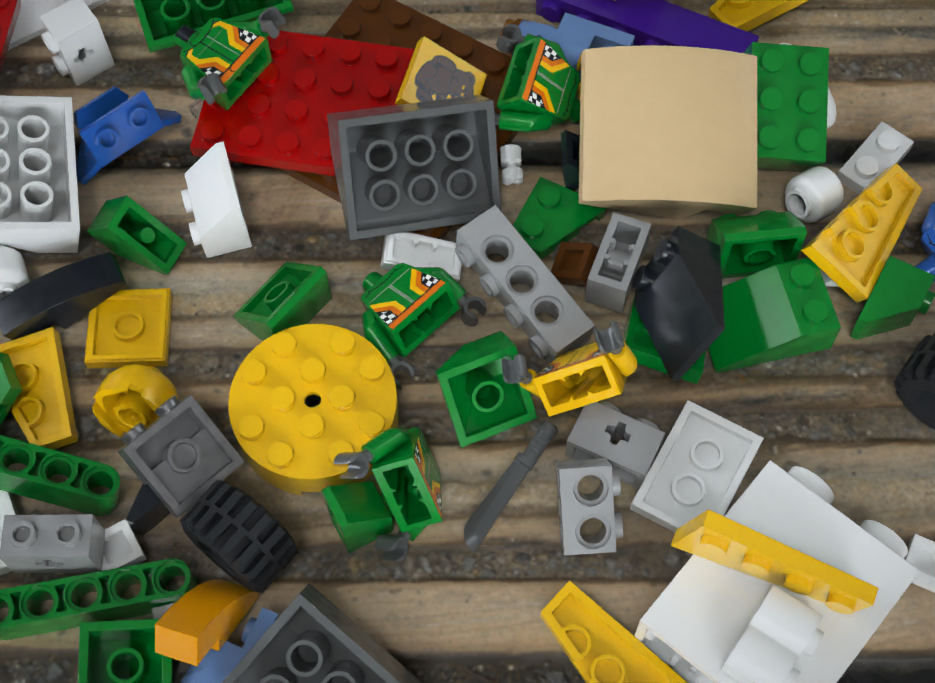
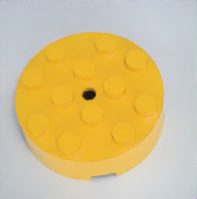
[228,324,399,495]

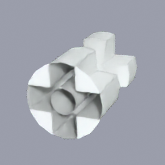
[500,144,523,186]

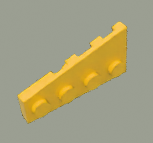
[801,163,923,303]
[670,509,878,614]
[540,580,688,683]

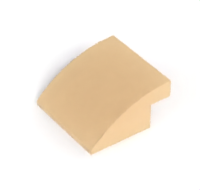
[578,45,757,220]

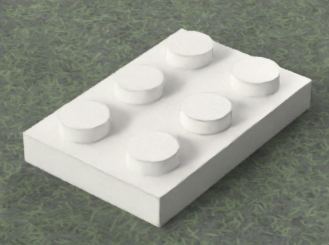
[630,400,764,533]

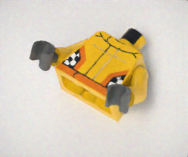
[501,321,638,417]

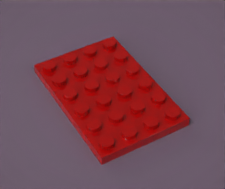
[190,30,415,177]

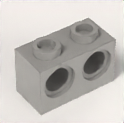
[556,458,623,555]

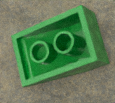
[707,258,841,373]

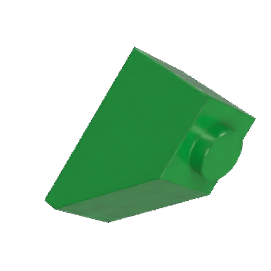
[86,195,187,275]
[849,256,935,340]
[321,481,394,554]

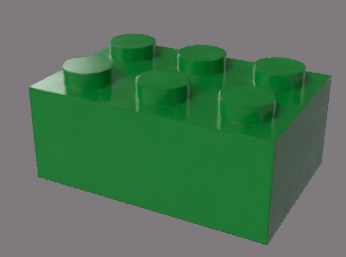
[744,42,829,172]

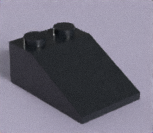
[632,226,725,382]

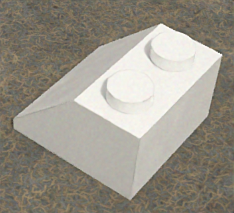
[181,141,252,258]

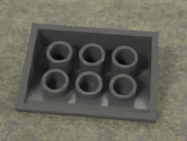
[327,95,502,240]
[222,583,422,683]

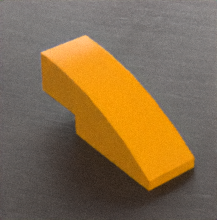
[155,579,259,666]

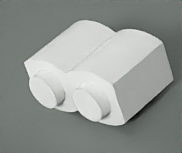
[721,585,824,683]

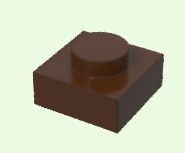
[551,242,599,286]

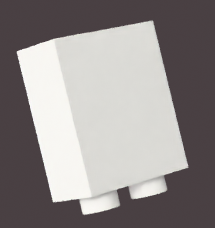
[635,460,920,683]

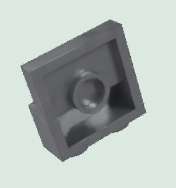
[117,395,245,518]

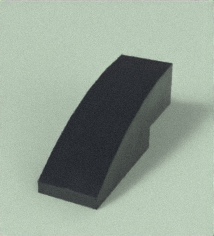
[0,252,127,340]

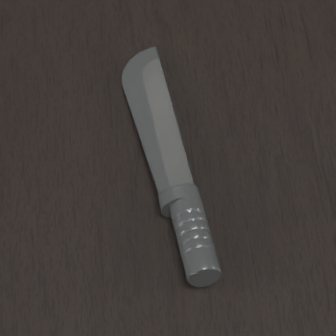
[464,421,557,552]

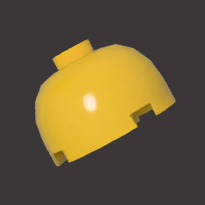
[92,364,178,437]

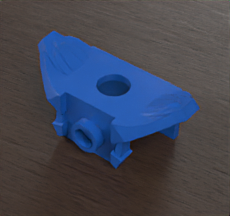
[73,86,181,185]

